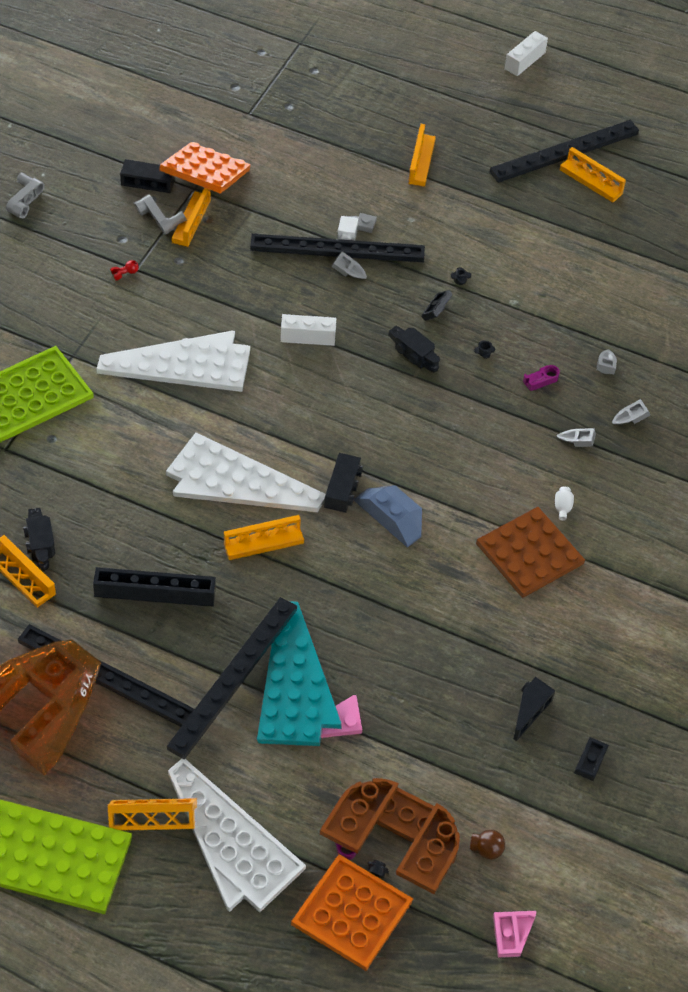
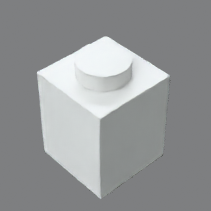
[337,216,358,240]

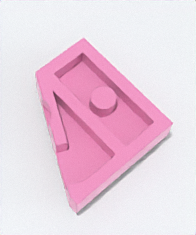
[321,695,362,738]
[493,911,536,958]

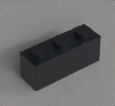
[120,159,175,194]
[324,453,363,513]

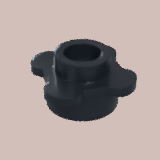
[450,267,471,285]
[474,340,495,359]
[367,860,389,878]

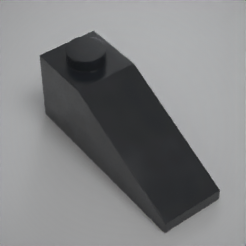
[513,677,555,741]

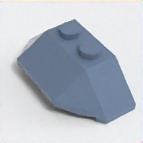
[354,485,422,547]

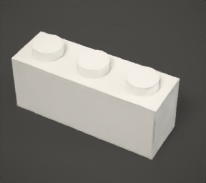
[505,31,548,76]
[281,314,336,346]

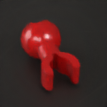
[110,260,139,281]

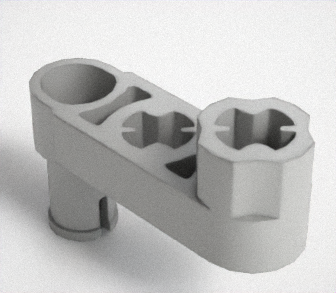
[6,173,44,219]
[134,194,187,235]

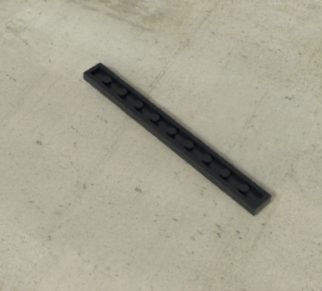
[490,119,639,183]
[250,234,425,263]
[167,597,297,760]
[18,624,194,727]

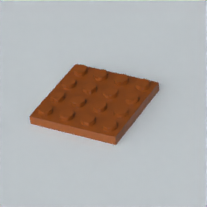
[476,507,585,598]

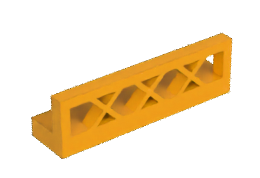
[408,124,436,187]
[560,147,626,203]
[172,188,211,247]
[224,515,304,560]
[0,535,56,608]
[108,798,197,830]

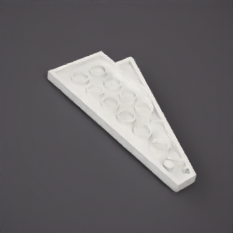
[97,331,250,392]
[166,433,325,512]
[168,759,306,912]

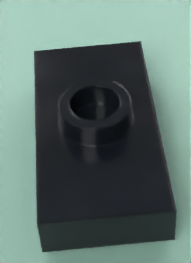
[421,290,453,321]
[574,737,609,781]

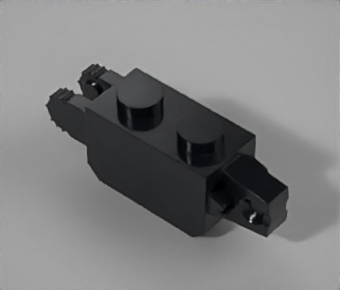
[388,326,440,373]
[23,508,55,571]

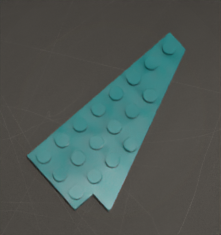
[257,601,342,746]

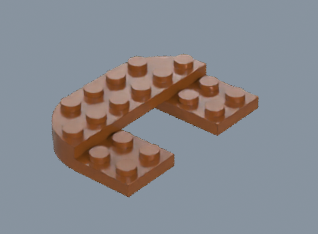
[320,778,460,894]

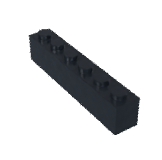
[93,567,216,607]

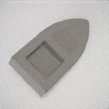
[348,213,377,233]
[332,252,367,279]
[596,350,617,375]
[612,399,650,424]
[557,428,596,447]

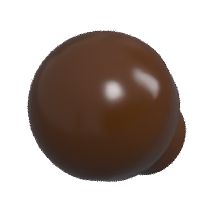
[470,829,506,860]

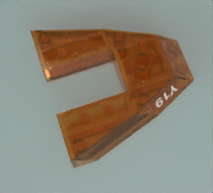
[0,639,101,775]

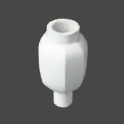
[555,487,574,521]

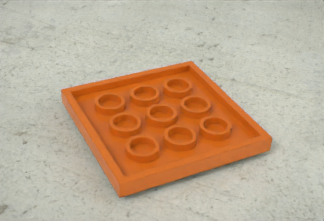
[159,142,250,194]
[291,854,413,971]

